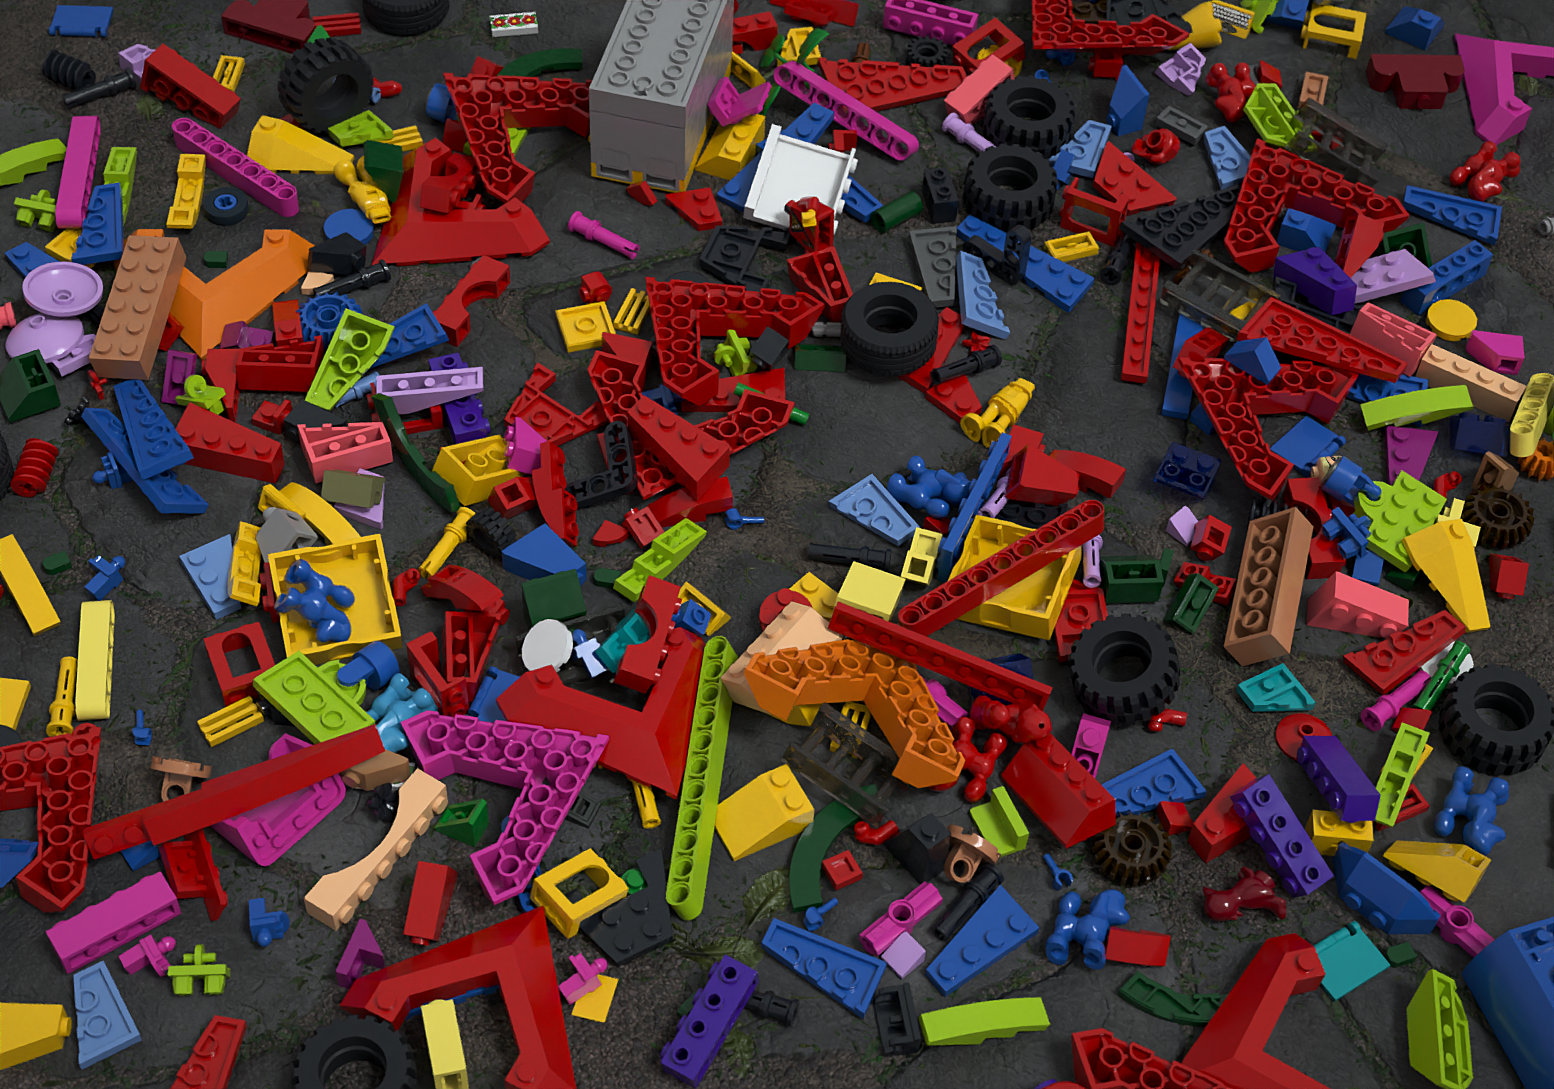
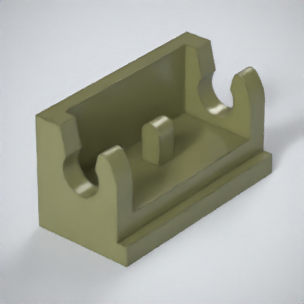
[321,469,385,508]

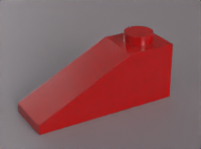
[1335,214,1384,278]
[272,299,304,347]
[1172,326,1230,379]
[202,349,240,423]

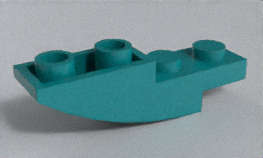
[595,606,650,673]

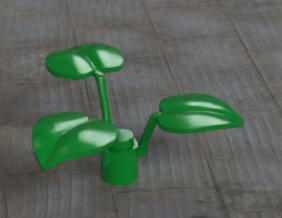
[758,28,829,116]

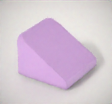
[1166,506,1198,546]
[881,931,926,979]

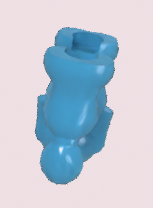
[366,673,438,753]

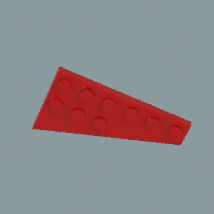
[817,57,967,114]

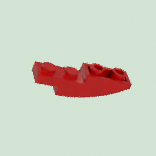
[532,441,579,548]
[420,564,504,612]

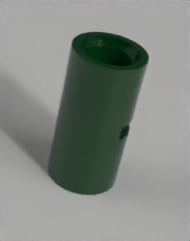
[870,191,923,233]

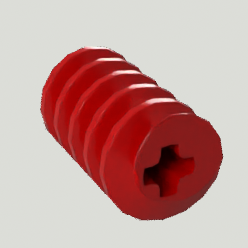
[10,438,59,498]

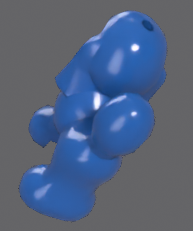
[887,455,972,519]
[274,559,355,643]
[1433,766,1509,856]
[1046,889,1130,969]

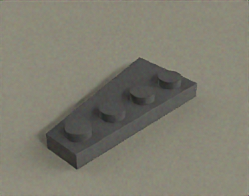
[908,226,957,308]

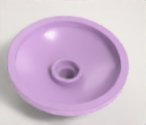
[23,262,103,317]
[5,313,84,363]

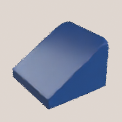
[1352,549,1384,586]
[120,841,160,871]

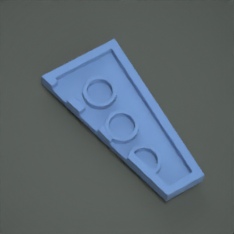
[956,251,1010,340]

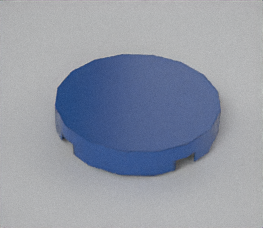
[324,209,374,245]

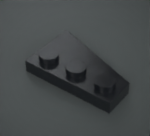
[994,503,1068,529]

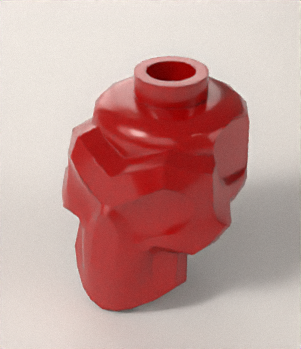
[1132,128,1180,165]

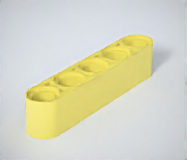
[1510,373,1554,457]
[75,600,115,721]

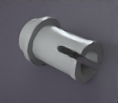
[1538,217,1554,236]

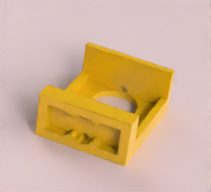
[1300,3,1366,59]
[530,848,629,939]

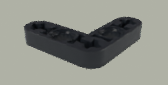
[962,225,1032,285]
[565,421,638,509]

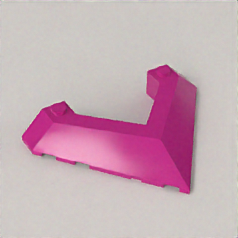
[1454,33,1554,145]
[400,710,610,905]

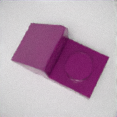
[219,321,276,349]
[162,350,197,406]
[335,919,385,989]

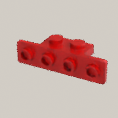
[770,0,859,26]
[159,828,227,921]

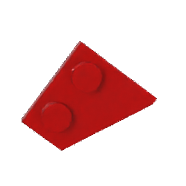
[925,375,982,424]

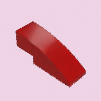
[1049,450,1126,499]
[648,476,733,528]

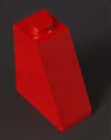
[1005,444,1080,506]
[403,861,458,946]

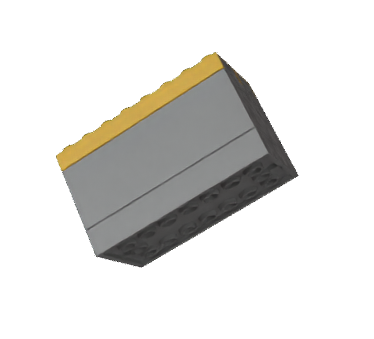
[589,0,734,193]

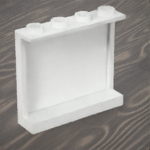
[743,124,858,235]

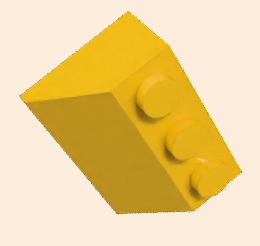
[695,114,765,180]

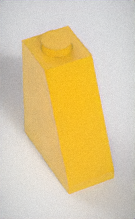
[0,1003,72,1070]

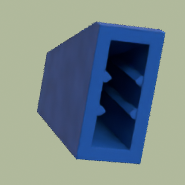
[501,524,587,586]

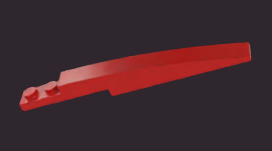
[83,724,385,860]

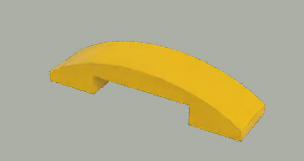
[167,154,206,229]
[280,482,361,546]
[227,521,262,606]

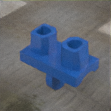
[1322,507,1371,559]

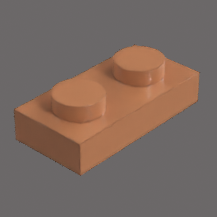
[1298,71,1329,113]

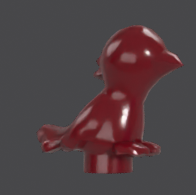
[1203,866,1287,922]

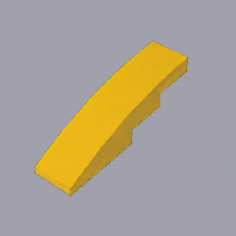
[0,534,61,636]

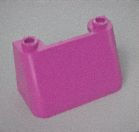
[210,733,346,866]

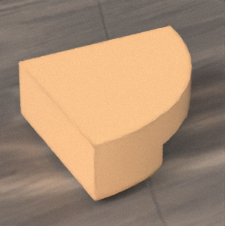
[301,271,334,295]

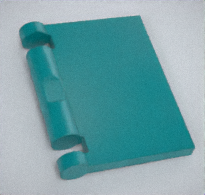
[1313,921,1391,1002]

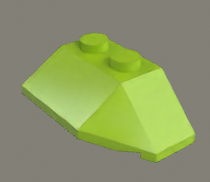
[1243,83,1319,152]
[1406,969,1473,1089]

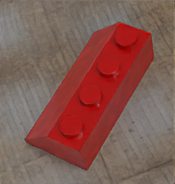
[1001,733,1116,849]

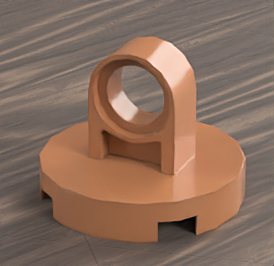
[150,756,212,801]
[944,825,1001,882]

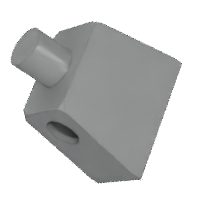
[256,507,318,563]

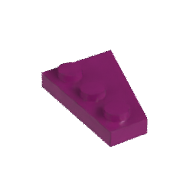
[1384,426,1438,485]

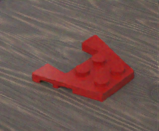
[504,363,609,446]

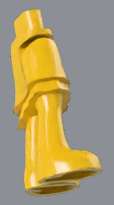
[333,156,391,224]
[960,378,1035,448]

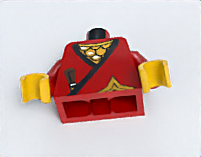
[784,196,835,254]

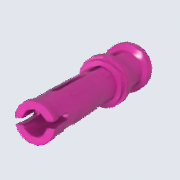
[568,211,640,259]
[1361,670,1430,731]

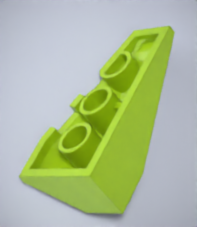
[305,308,395,412]

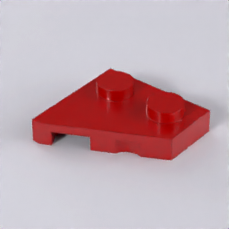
[665,187,722,231]

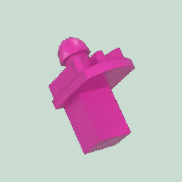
[119,935,176,977]
[558,953,608,1005]

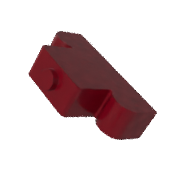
[221,0,315,54]
[1366,54,1465,109]

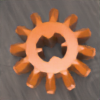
[1517,437,1554,481]

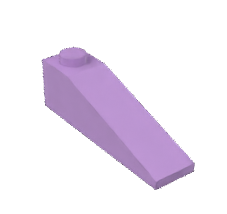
[377,367,484,414]

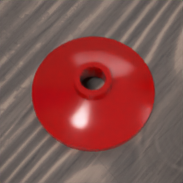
[1275,713,1332,761]

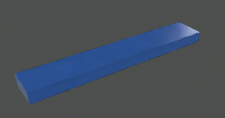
[1161,300,1206,420]

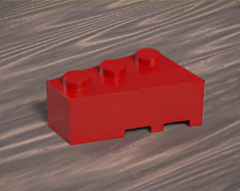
[786,246,853,323]
[235,335,324,392]

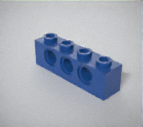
[1401,240,1493,316]

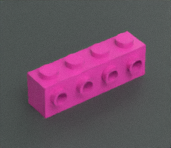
[883,0,978,45]
[46,872,182,974]

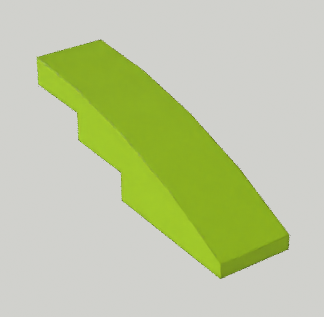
[0,138,67,186]
[103,147,137,226]
[1360,385,1474,431]
[613,518,707,602]
[1375,722,1430,828]
[918,997,1050,1045]

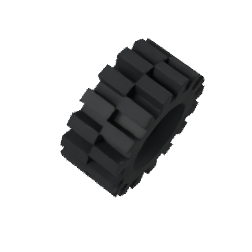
[905,36,948,67]
[466,507,517,559]

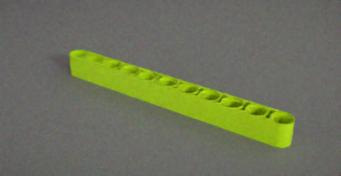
[666,636,738,921]

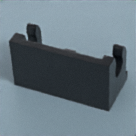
[873,982,921,1057]

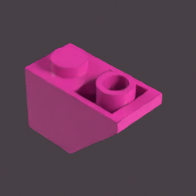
[1466,330,1524,375]
[504,417,546,475]
[1071,713,1111,778]

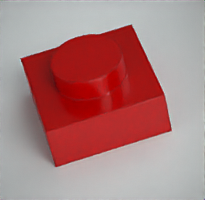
[822,850,863,891]

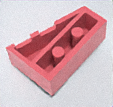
[944,54,1015,125]
[1350,302,1437,377]
[297,422,393,484]
[1306,571,1409,639]

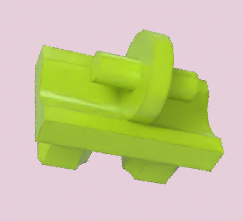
[14,189,57,232]
[713,330,757,376]
[175,375,226,415]
[168,944,231,996]

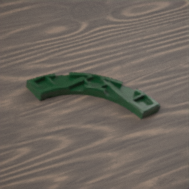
[497,48,583,77]
[371,393,461,513]
[789,784,884,913]
[1117,971,1229,1027]

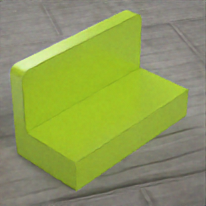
[969,786,1029,858]

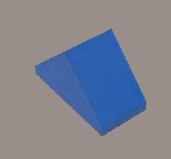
[1223,337,1281,385]

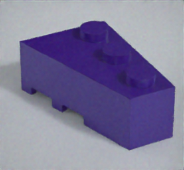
[1273,247,1357,315]

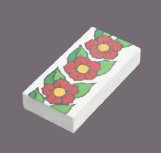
[490,12,538,37]

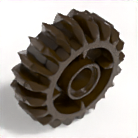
[1461,483,1535,551]
[1091,809,1172,888]

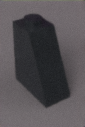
[883,813,951,885]

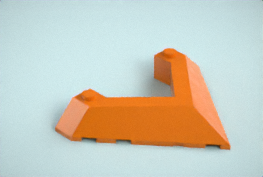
[113,229,315,361]
[743,639,965,788]

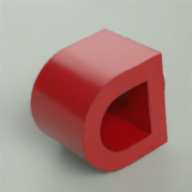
[579,272,612,304]

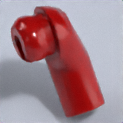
[371,77,402,98]
[1433,471,1462,499]
[392,568,420,606]
[1147,708,1187,732]
[854,820,899,845]

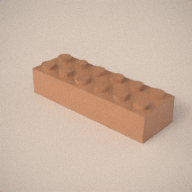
[89,235,186,380]
[1224,507,1313,666]

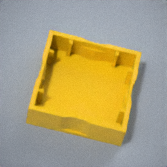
[948,515,1081,640]
[268,534,402,665]

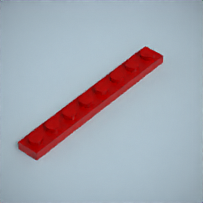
[1121,241,1160,384]
[828,601,1052,711]

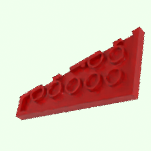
[1236,297,1408,383]

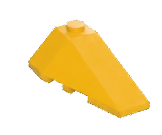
[247,115,354,174]
[1401,519,1491,633]

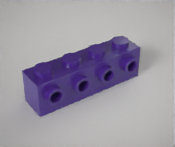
[428,352,491,445]
[1297,736,1381,823]
[1229,774,1334,898]
[660,955,759,1089]

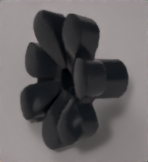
[63,395,90,426]
[367,782,399,822]

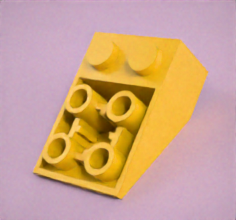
[1383,840,1491,903]

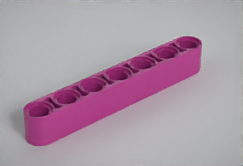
[773,61,919,160]
[55,116,101,229]
[172,118,299,217]

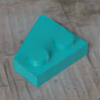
[1236,663,1316,712]

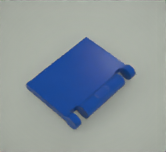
[49,5,114,37]
[1270,416,1346,478]
[468,666,520,723]

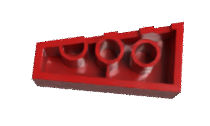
[140,43,241,129]
[627,395,730,501]
[175,402,285,484]

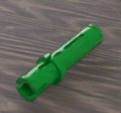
[1412,641,1471,711]

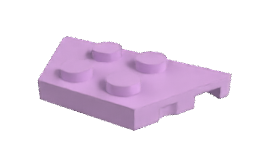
[1351,249,1436,304]

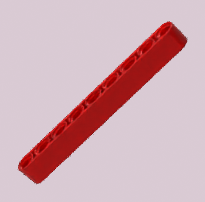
[898,500,1104,637]

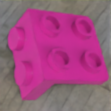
[707,76,771,127]

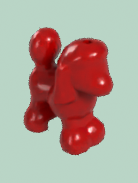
[1205,62,1256,123]
[1449,141,1521,202]
[969,695,1052,743]
[927,717,1008,803]

